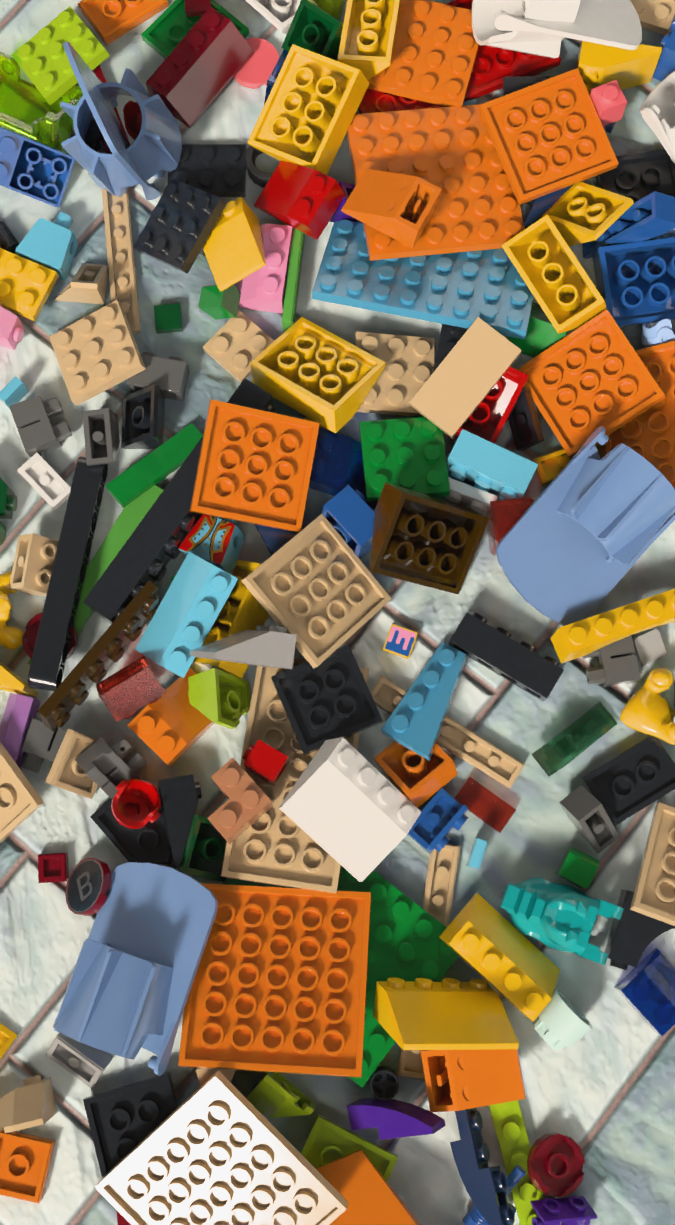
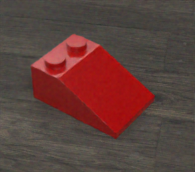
[253,161,345,240]
[454,367,529,444]

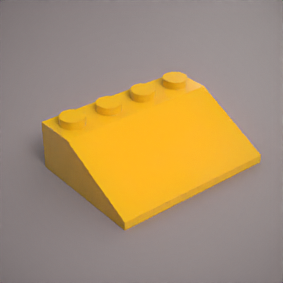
[247,44,369,175]
[250,317,386,433]
[373,978,519,1050]

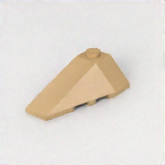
[0,1075,57,1133]

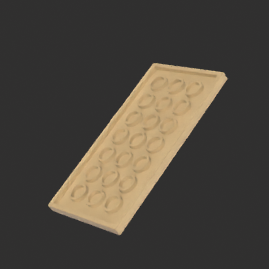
[221,658,369,894]

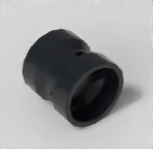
[369,1065,399,1101]

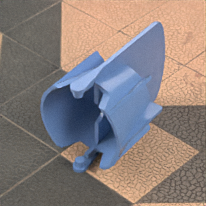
[60,41,182,200]
[496,426,675,626]
[53,862,218,1076]

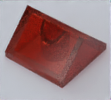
[485,497,534,556]

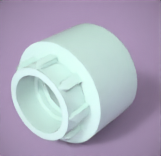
[532,988,592,1050]

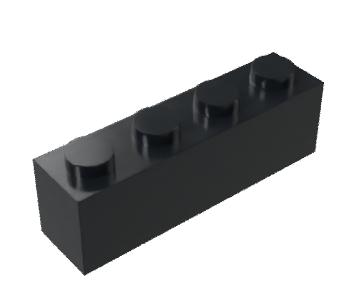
[448,612,564,702]

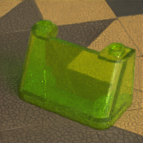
[0,52,83,151]

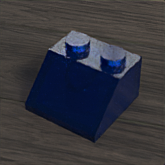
[615,948,675,1036]

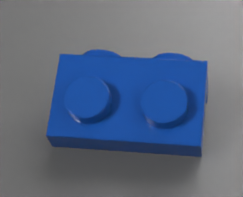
[407,788,468,854]

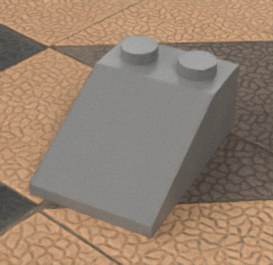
[190,625,297,669]

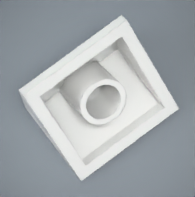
[245,0,317,35]

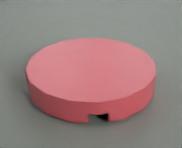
[233,38,280,89]

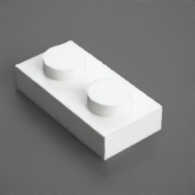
[17,452,71,510]
[445,477,497,513]

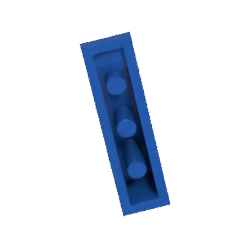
[582,191,675,259]

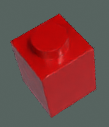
[243,739,289,786]

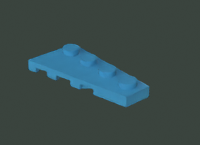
[381,642,467,761]

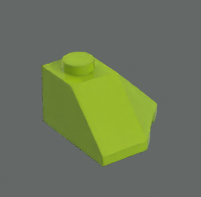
[188,668,251,729]
[246,1072,315,1118]

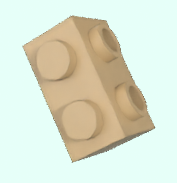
[9,533,59,596]

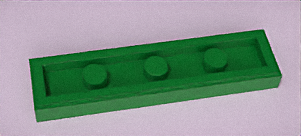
[106,423,203,508]

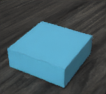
[0,377,29,409]
[466,838,488,869]

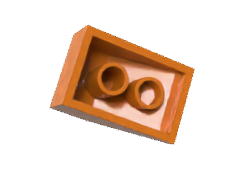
[127,668,214,767]

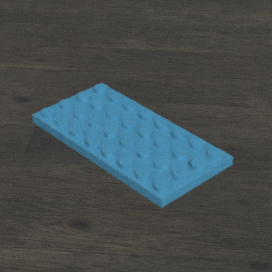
[312,220,533,339]

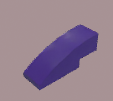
[347,1097,446,1140]

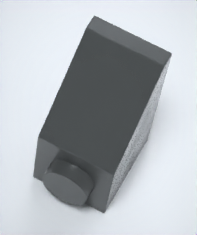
[82,408,120,466]
[560,785,620,854]

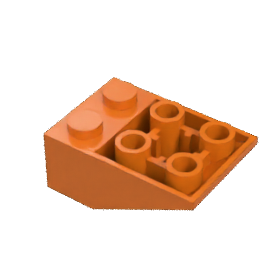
[341,168,442,248]
[421,1049,526,1112]

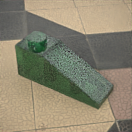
[531,702,618,777]

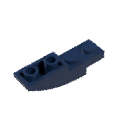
[450,1108,515,1225]

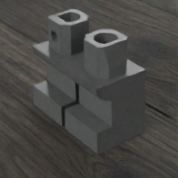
[9,396,72,457]
[582,635,641,687]
[22,718,67,776]
[75,733,146,800]

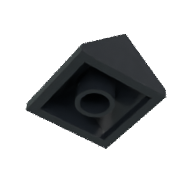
[121,384,165,449]

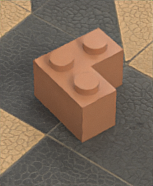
[208,758,273,845]

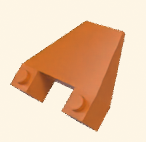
[315,1149,422,1225]

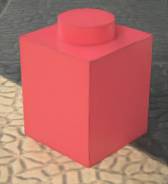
[590,80,627,126]

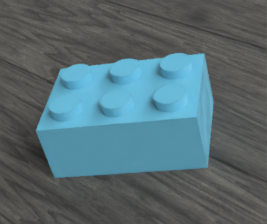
[447,429,538,508]

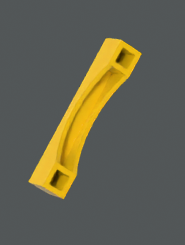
[550,589,675,664]

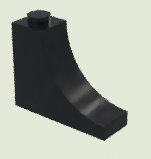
[604,889,675,970]

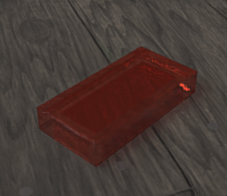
[454,777,516,833]

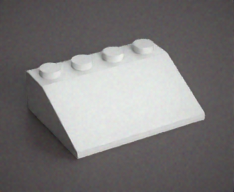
[279,737,421,882]

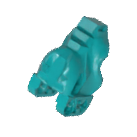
[499,877,624,966]

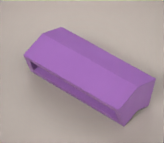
[0,693,41,768]

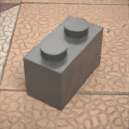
[127,352,190,401]

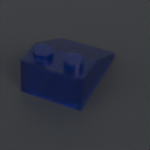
[308,427,378,509]

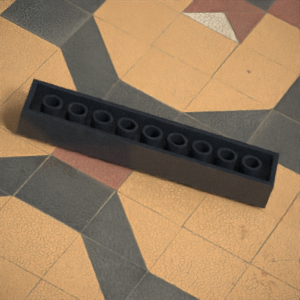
[83,378,275,624]

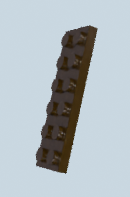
[37,581,160,732]

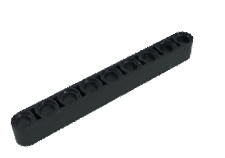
[28,456,108,691]

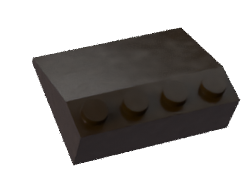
[369,482,489,595]

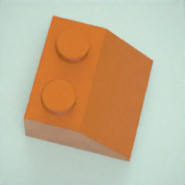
[374,741,458,808]

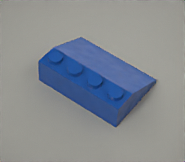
[592,237,675,327]

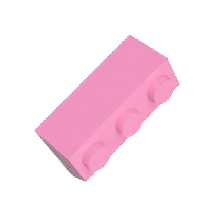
[234,223,293,313]

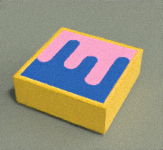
[383,624,418,660]

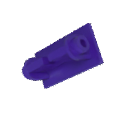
[530,1196,598,1225]

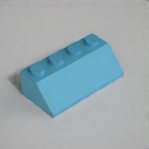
[136,552,238,678]

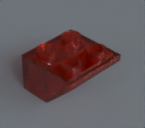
[96,656,166,722]

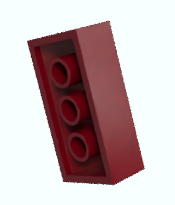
[146,6,254,128]

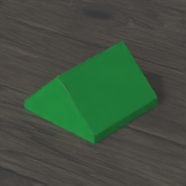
[507,302,567,358]

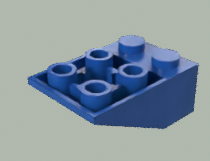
[0,125,75,208]

